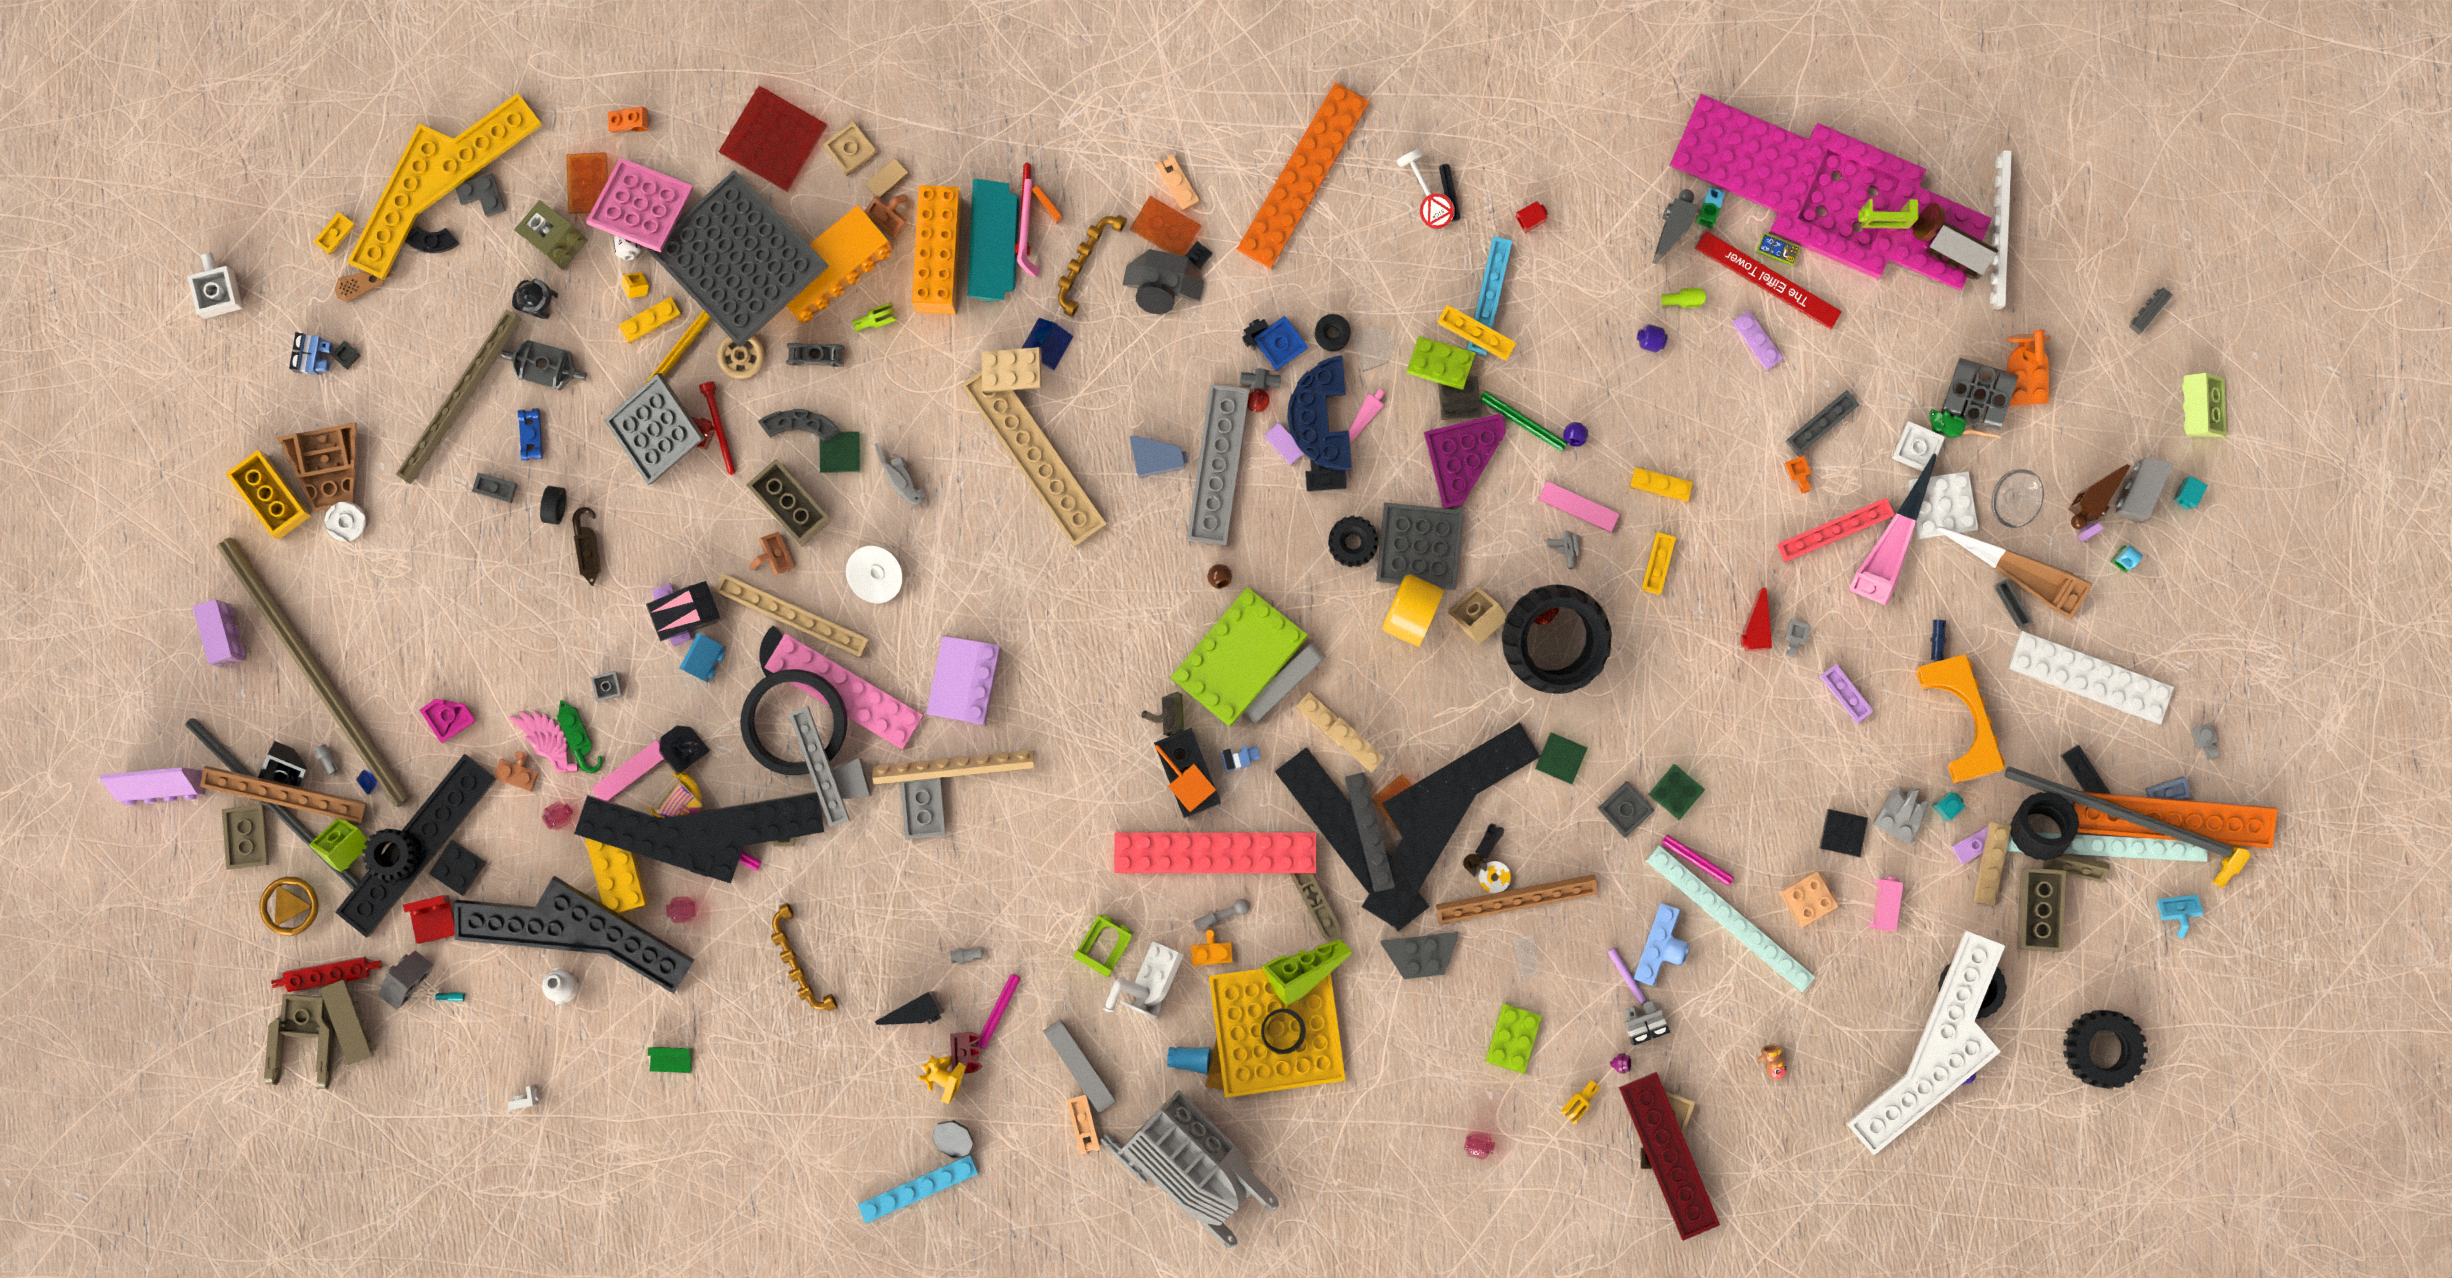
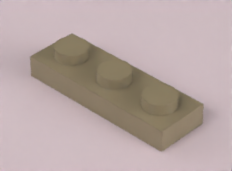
[2043,854,2110,883]

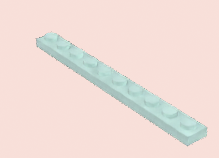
[2006,832,2207,862]
[1646,846,1815,992]

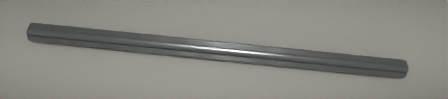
[185,718,360,889]
[2004,766,2233,857]

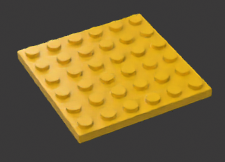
[1208,968,1346,1098]

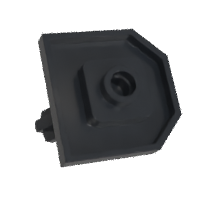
[659,725,710,775]

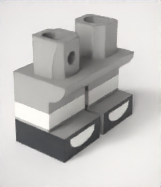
[1624,1000,1671,1046]

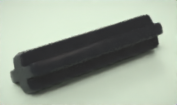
[1439,164,1460,222]

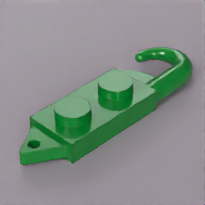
[556,700,603,774]

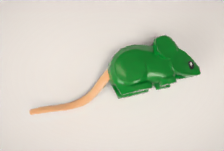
[1929,409,2001,438]

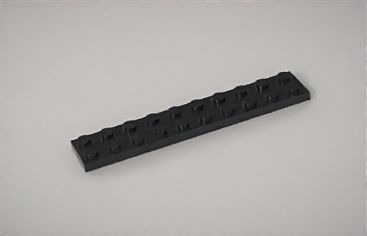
[1275,747,1430,931]
[335,754,497,938]

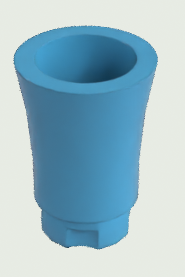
[1167,1047,1211,1075]

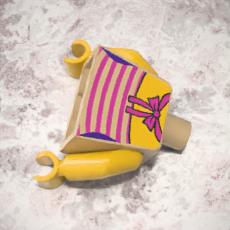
[646,770,703,818]

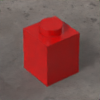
[1515,201,1548,233]

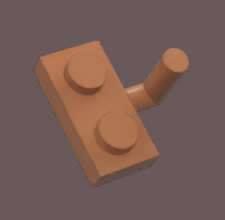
[864,194,907,237]
[749,532,795,576]
[493,751,539,792]

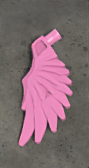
[510,711,578,773]

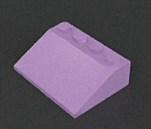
[926,636,1001,726]
[100,767,204,805]

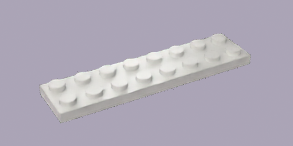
[2008,631,2174,725]

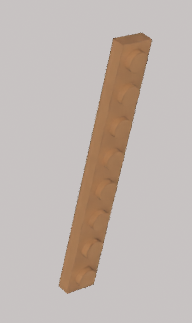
[200,766,367,823]
[1436,874,1597,924]

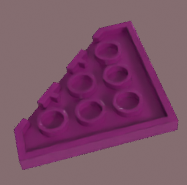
[1424,413,1506,509]

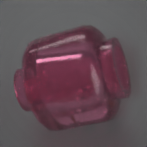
[541,801,573,831]
[666,896,696,923]
[1464,1131,1495,1160]

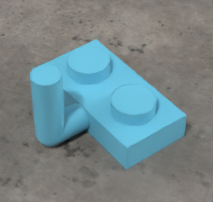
[2156,894,2203,938]

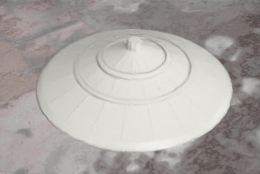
[846,546,902,603]

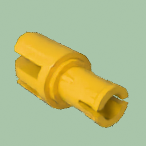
[2212,846,2250,889]
[1560,1080,1600,1125]

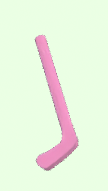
[1017,179,1040,277]

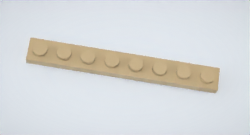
[715,574,869,658]
[872,750,1034,784]

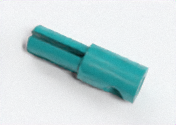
[435,992,465,1002]

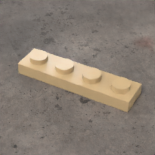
[1973,822,2011,905]

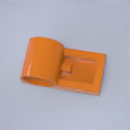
[608,106,648,133]

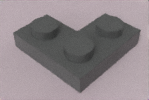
[455,173,506,217]

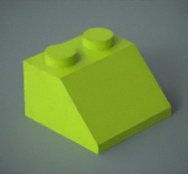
[309,818,368,872]

